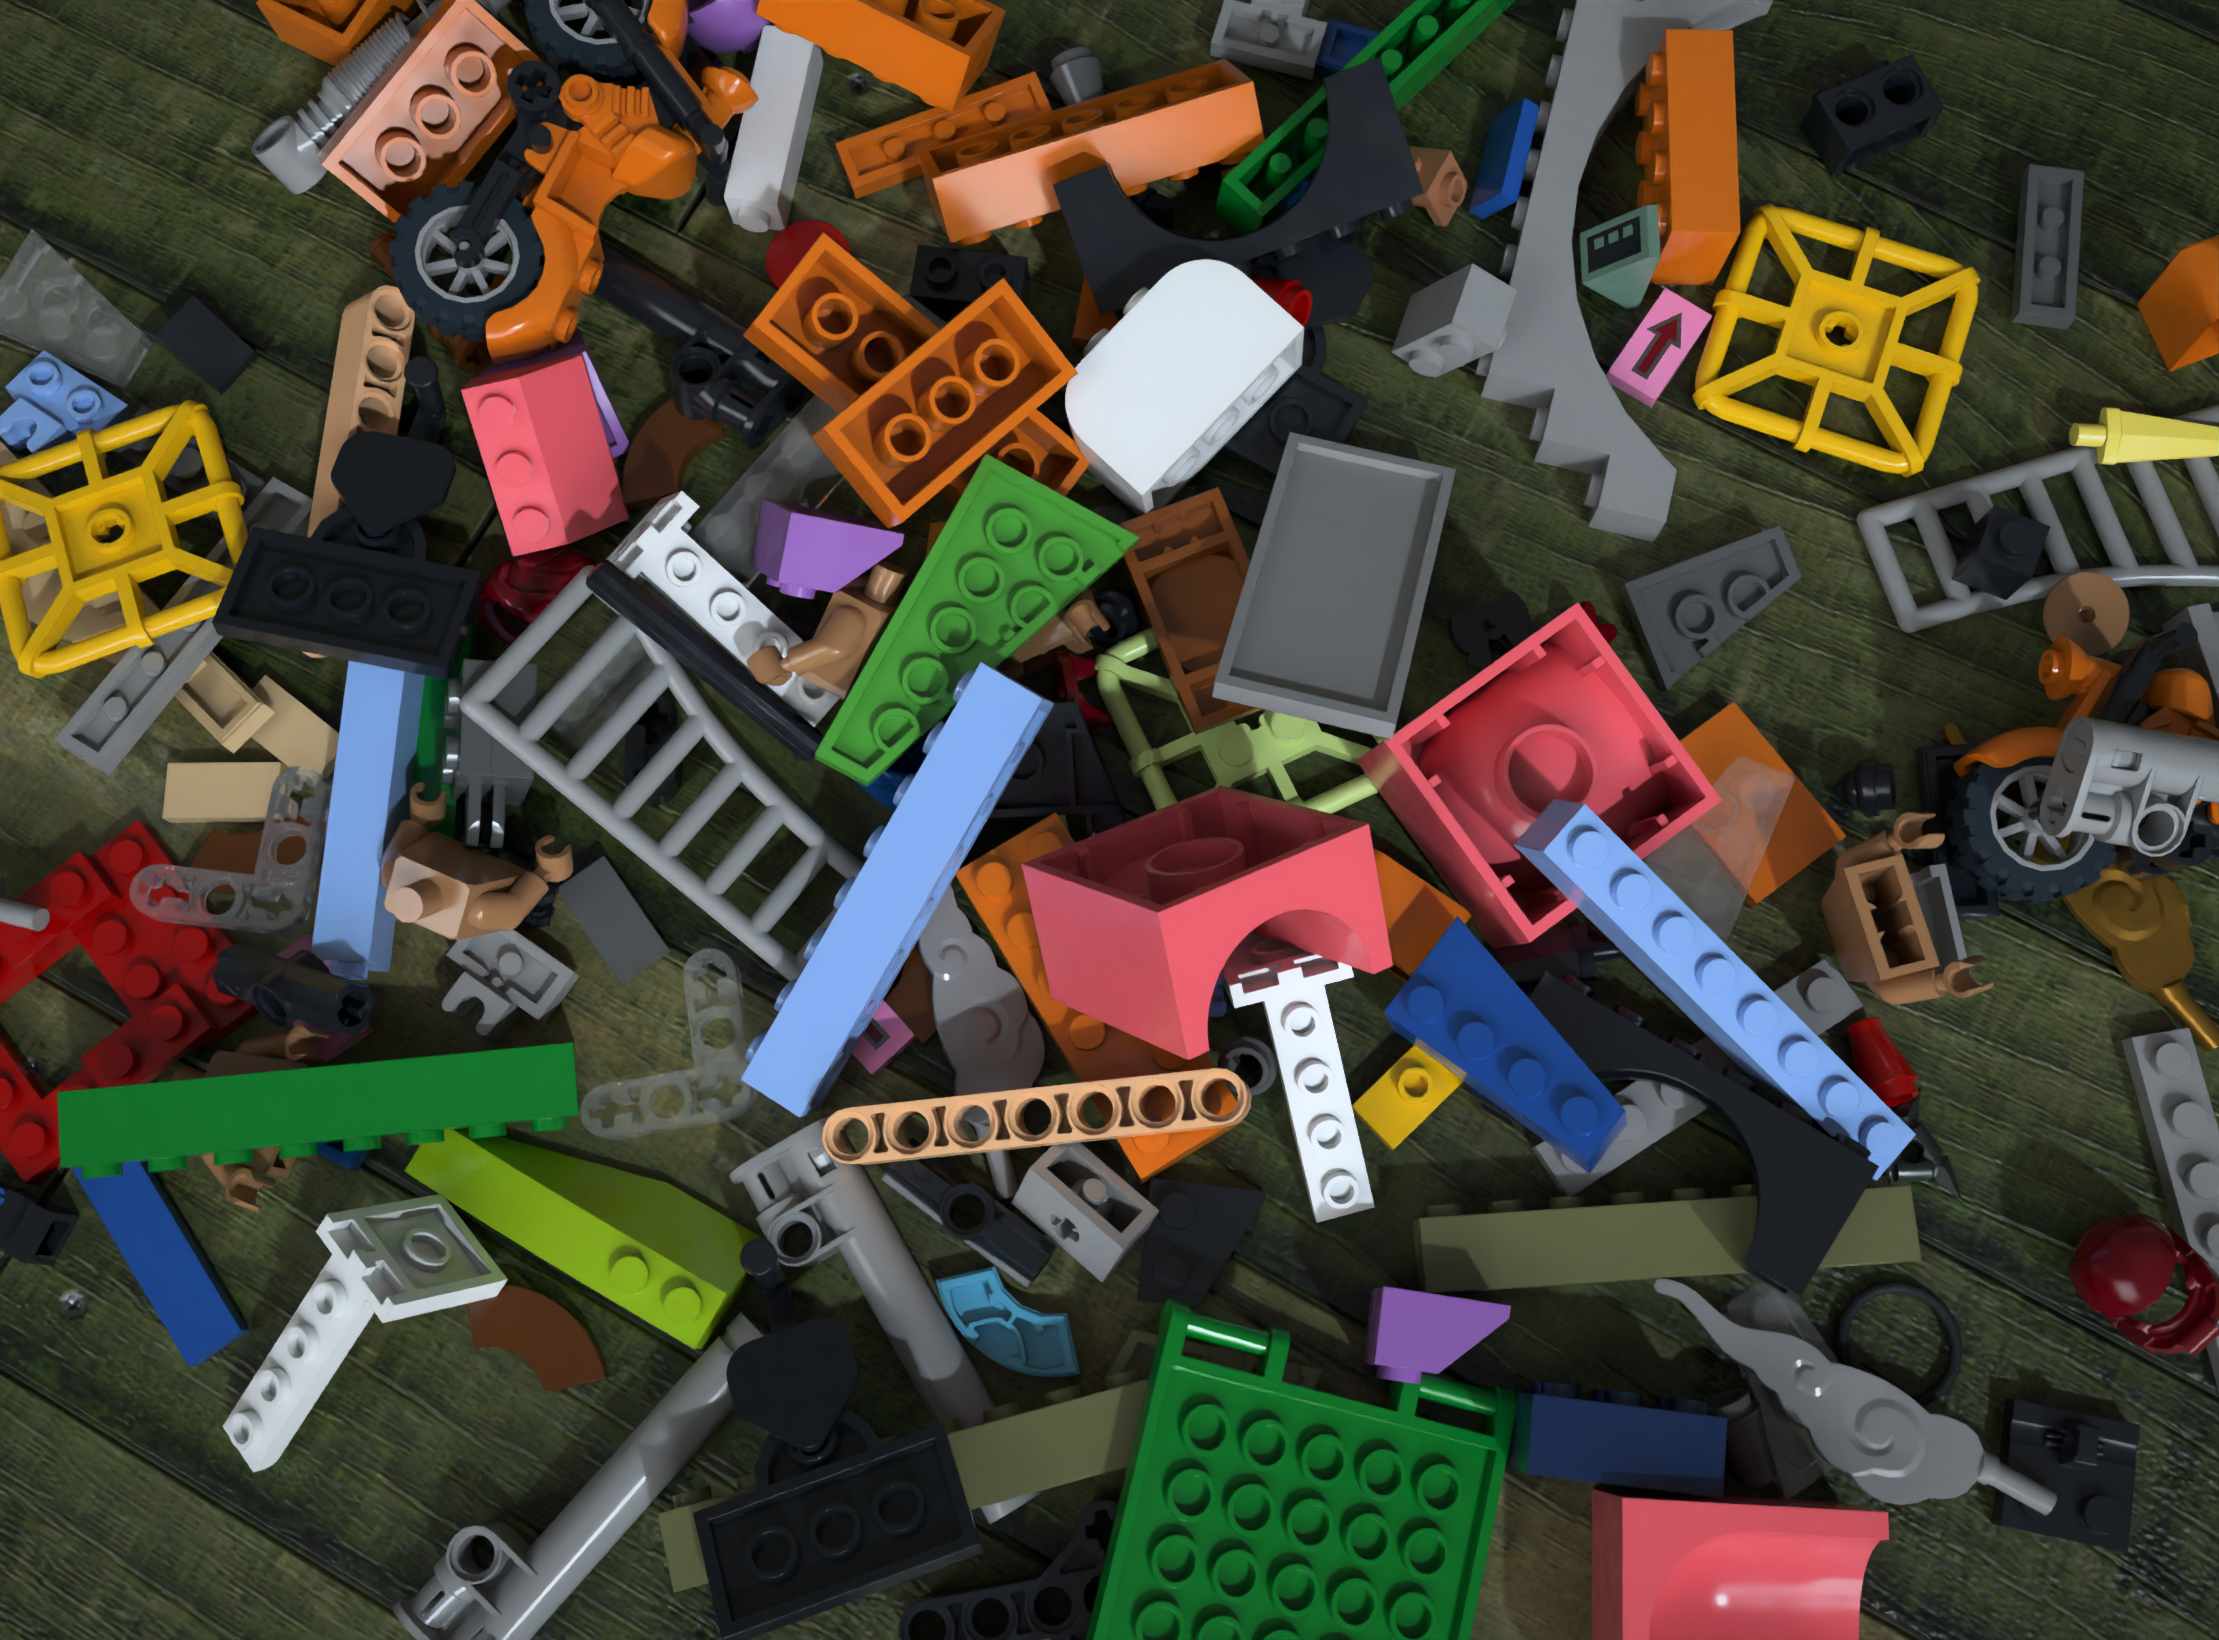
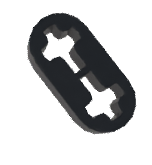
[624,695,683,806]

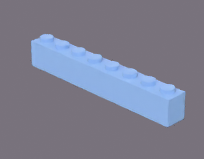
[741,662,1055,1117]
[1514,799,1916,1181]

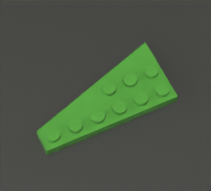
[815,454,1140,787]

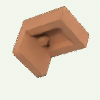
[1409,146,1468,227]

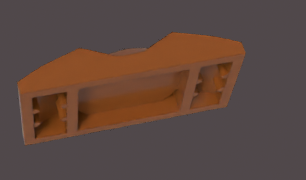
[1117,487,1263,735]

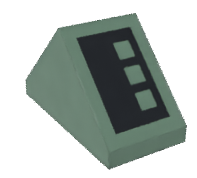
[1580,205,1661,309]

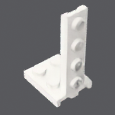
[605,491,840,727]
[1223,932,1375,1223]
[222,1194,508,1473]

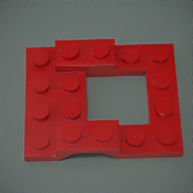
[0,820,259,1185]

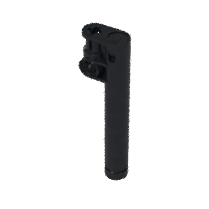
[529,212,809,450]

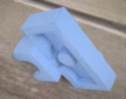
[0,350,134,454]

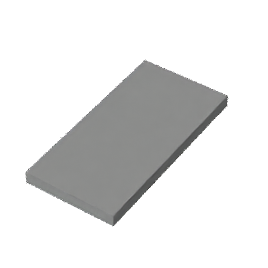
[1212,432,1456,739]

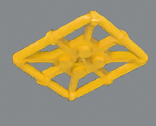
[1692,203,1981,477]
[0,400,249,679]

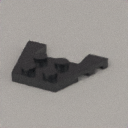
[953,697,1128,879]

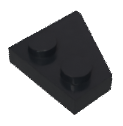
[1137,1178,1266,1308]

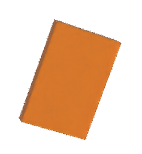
[1680,701,1846,908]

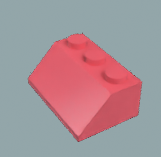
[461,353,630,557]

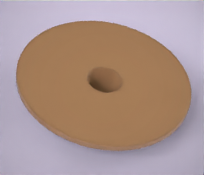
[2043,572,2130,657]

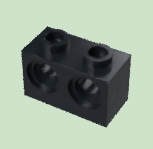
[1801,54,1944,177]
[909,245,1031,328]

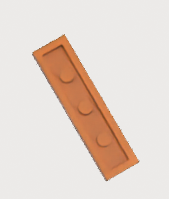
[835,71,1052,199]

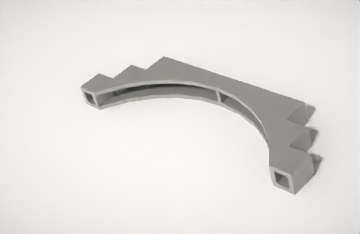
[1475,0,1773,542]

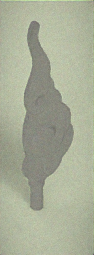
[895,807,1045,1200]
[1652,1278,2057,1515]

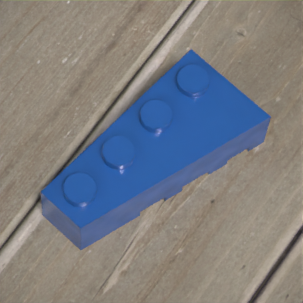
[1384,916,1627,1173]

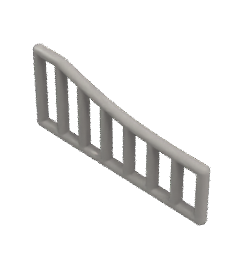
[1856,404,2219,633]
[460,565,864,981]

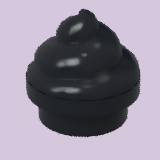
[1089,587,1140,644]
[1832,758,1896,817]

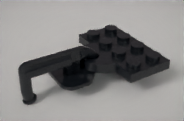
[1220,214,1374,480]
[212,356,484,680]
[693,1238,983,1640]

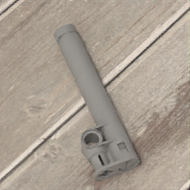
[2040,716,2219,857]
[729,1116,1043,1524]
[393,1310,772,1640]

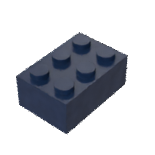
[1507,1381,1727,1498]

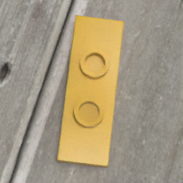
[1352,1045,1463,1151]

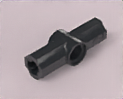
[212,944,376,1036]
[881,1138,1058,1289]

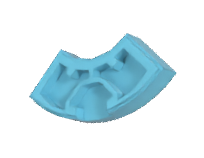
[936,1266,1081,1377]

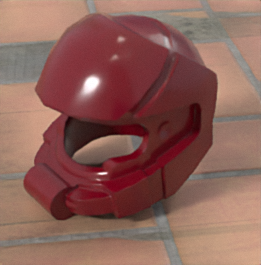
[2068,1209,2219,1357]

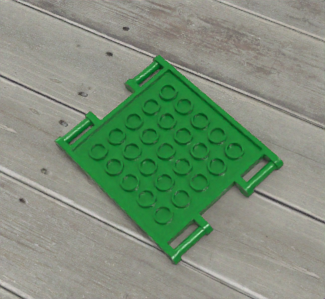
[1086,1298,1517,1640]

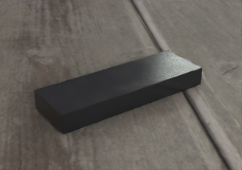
[1915,743,2000,920]

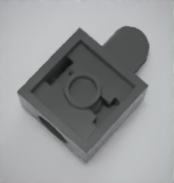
[441,659,537,848]

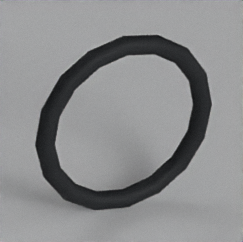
[1834,1280,1964,1407]

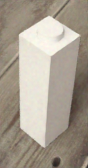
[724,25,824,232]

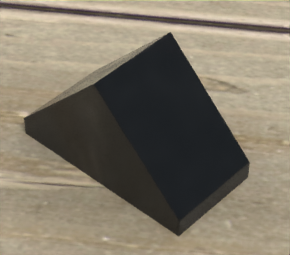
[140,290,259,395]

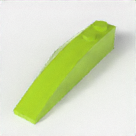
[404,1128,767,1349]

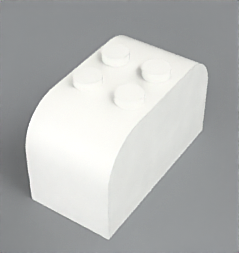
[1065,259,1304,516]

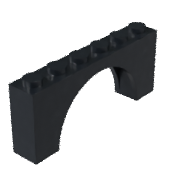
[1053,57,1424,321]
[1469,972,1879,1303]

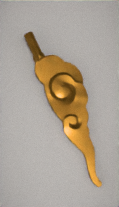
[1942,723,2219,1052]

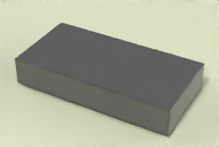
[559,856,671,985]

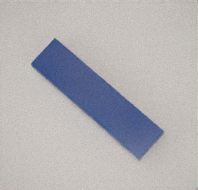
[71,1161,249,1366]

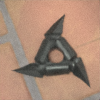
[1881,1086,1962,1202]

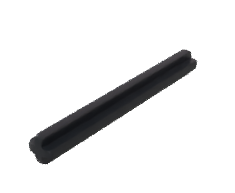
[586,559,824,762]

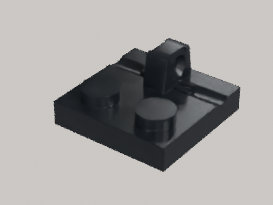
[1992,1398,2140,1553]

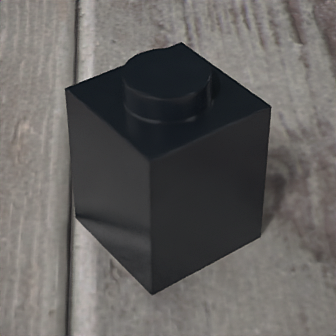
[1952,505,2050,600]

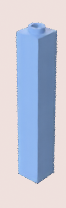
[311,661,425,980]

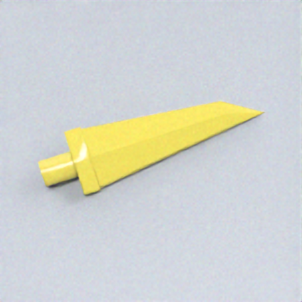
[2069,407,2219,465]

